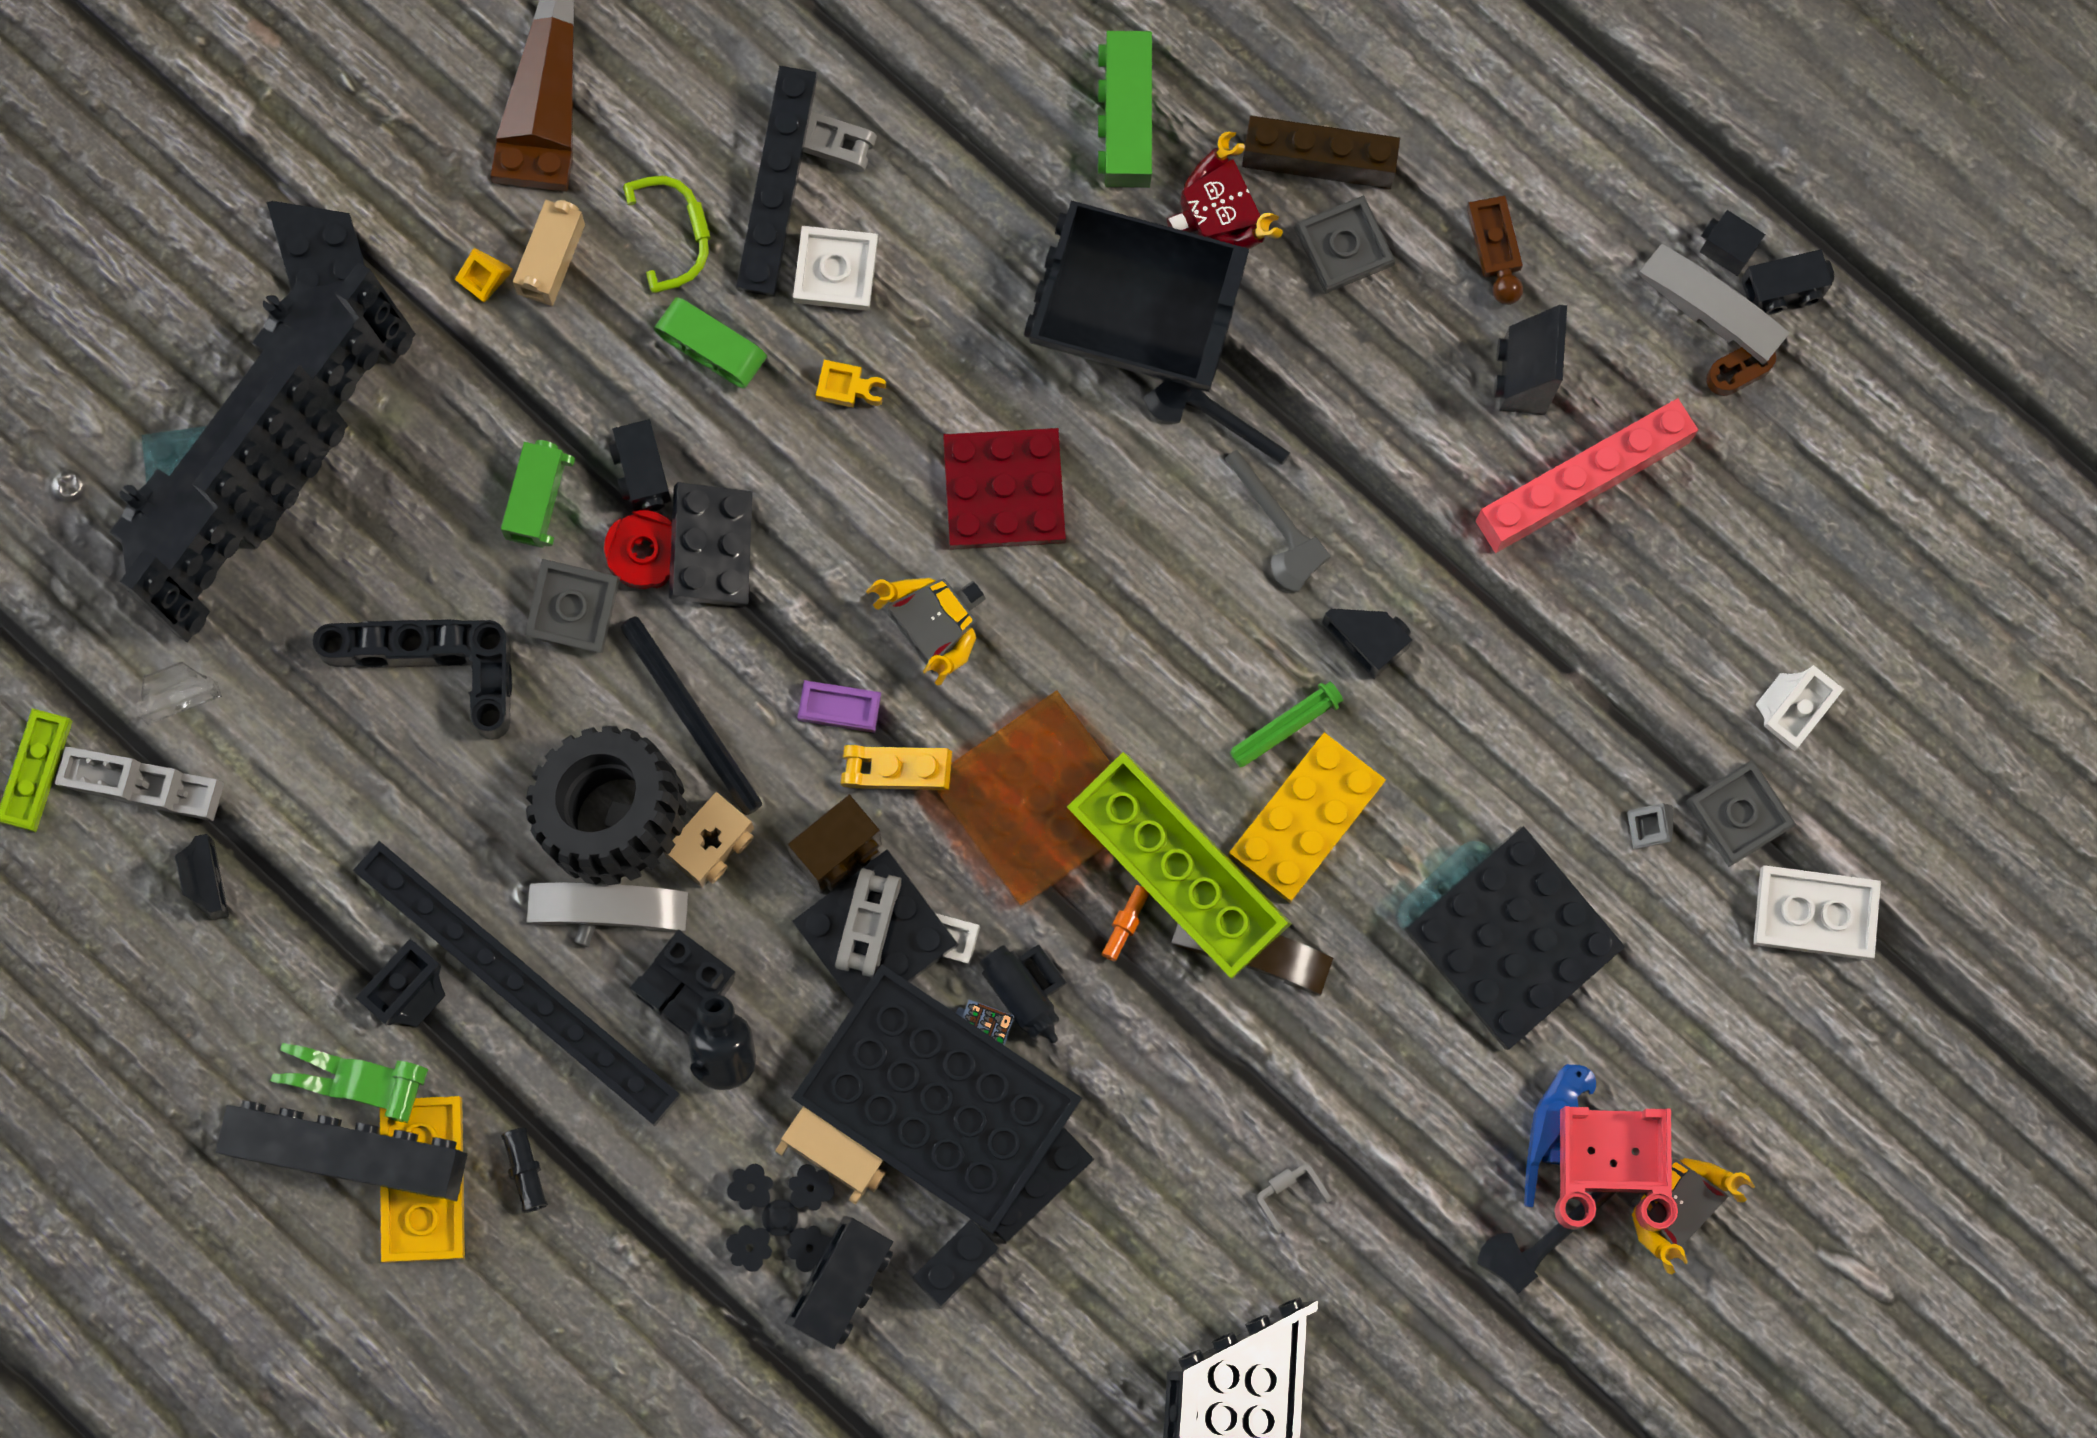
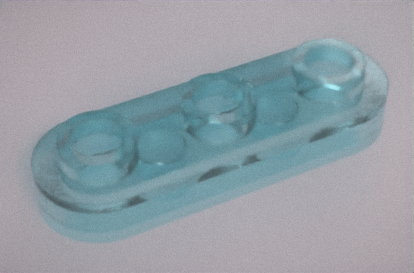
[1396,841,1492,932]

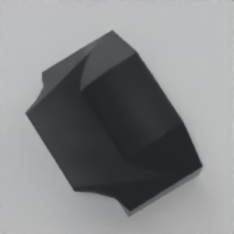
[175,834,229,920]
[356,938,446,1027]

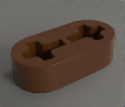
[1706,347,1776,396]

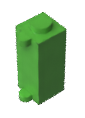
[501,440,575,548]

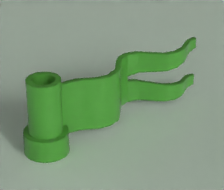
[271,1043,428,1123]

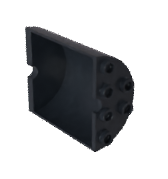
[1024,200,1249,392]

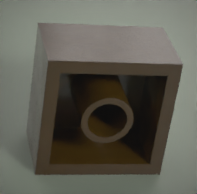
[787,794,882,894]

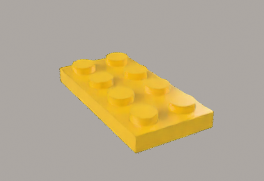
[1228,732,1386,903]
[379,1096,465,1263]

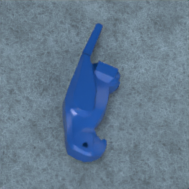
[1524,1064,1596,1208]

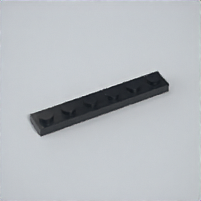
[736,65,818,297]

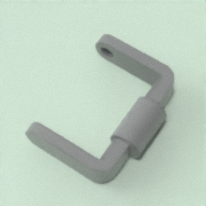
[1256,1164,1332,1235]

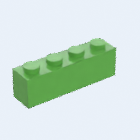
[1098,31,1152,188]

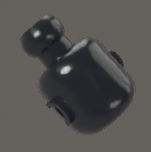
[688,995,756,1090]

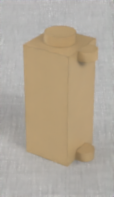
[513,199,585,306]
[775,1106,887,1205]

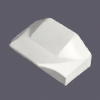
[1756,665,1844,751]

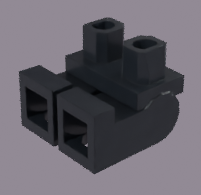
[630,929,736,1036]

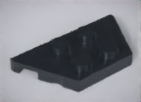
[266,201,365,290]

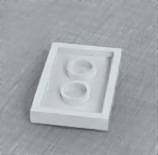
[1753,865,1881,961]

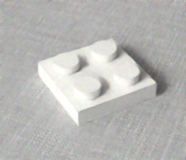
[793,226,878,311]

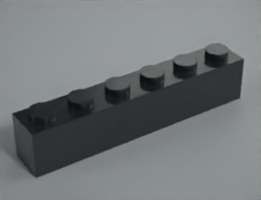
[215,1100,468,1201]

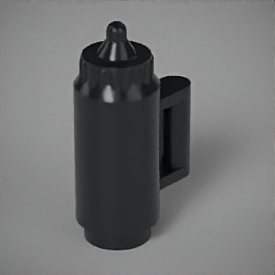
[979,944,1067,1043]

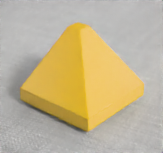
[454,248,513,302]

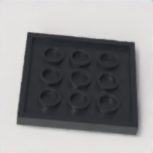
[1404,826,1625,1050]

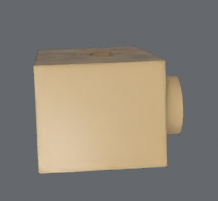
[664,792,754,888]

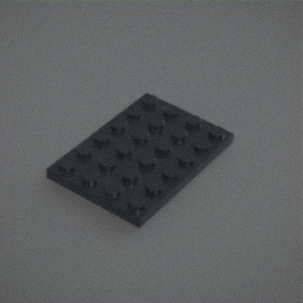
[792,964,1083,1234]

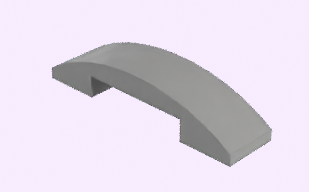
[527,882,689,932]

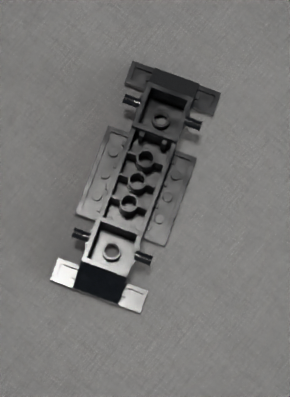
[110,262,416,643]

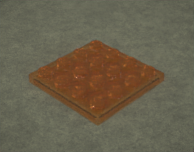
[935,690,1111,908]

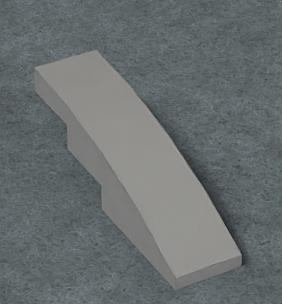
[1637,244,1790,364]
[55,747,224,821]

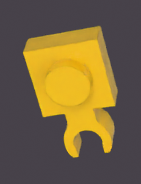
[816,359,886,408]

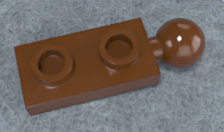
[1467,195,1523,305]

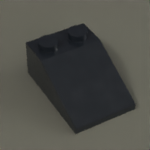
[1494,305,1567,415]

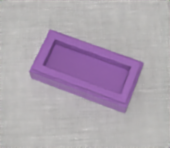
[797,680,881,733]

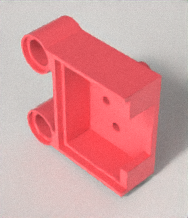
[1554,1106,1678,1232]

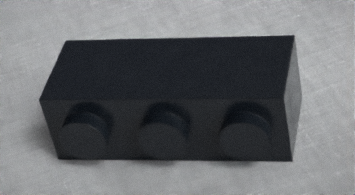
[785,1216,894,1350]

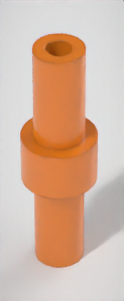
[1102,885,1149,962]

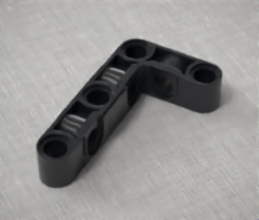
[313,619,512,740]

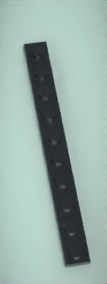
[353,841,681,1126]

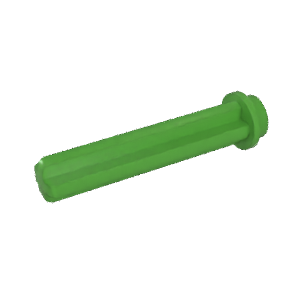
[1230,681,1343,767]

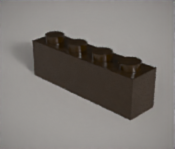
[1242,115,1400,189]

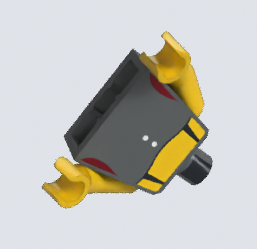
[866,578,986,686]
[1631,1158,1755,1274]

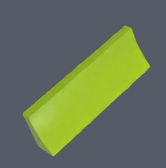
[1067,752,1292,979]

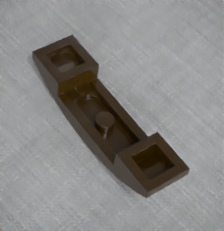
[1171,924,1334,996]

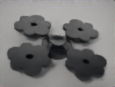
[726,1164,834,1272]

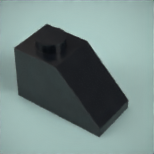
[1322,608,1412,679]

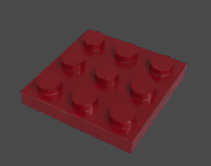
[943,428,1066,550]

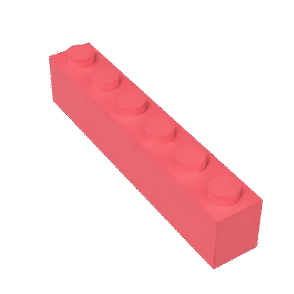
[1475,398,1698,554]

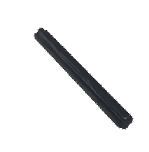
[621,616,762,815]

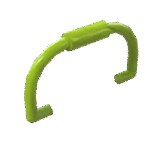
[623,175,711,293]

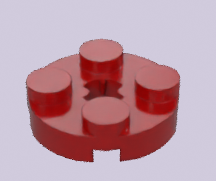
[604,510,672,589]

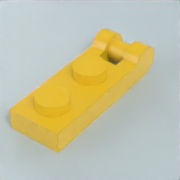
[840,745,952,790]

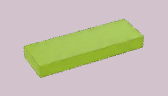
[0,708,73,833]

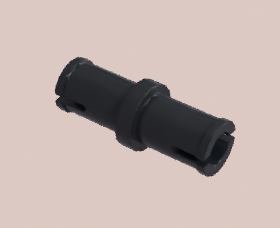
[501,1128,548,1213]

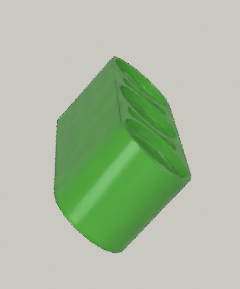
[654,297,767,389]

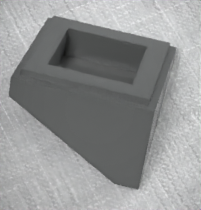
[1627,803,1673,850]

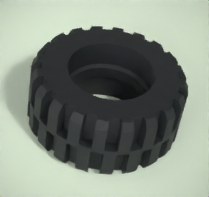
[526,726,687,885]

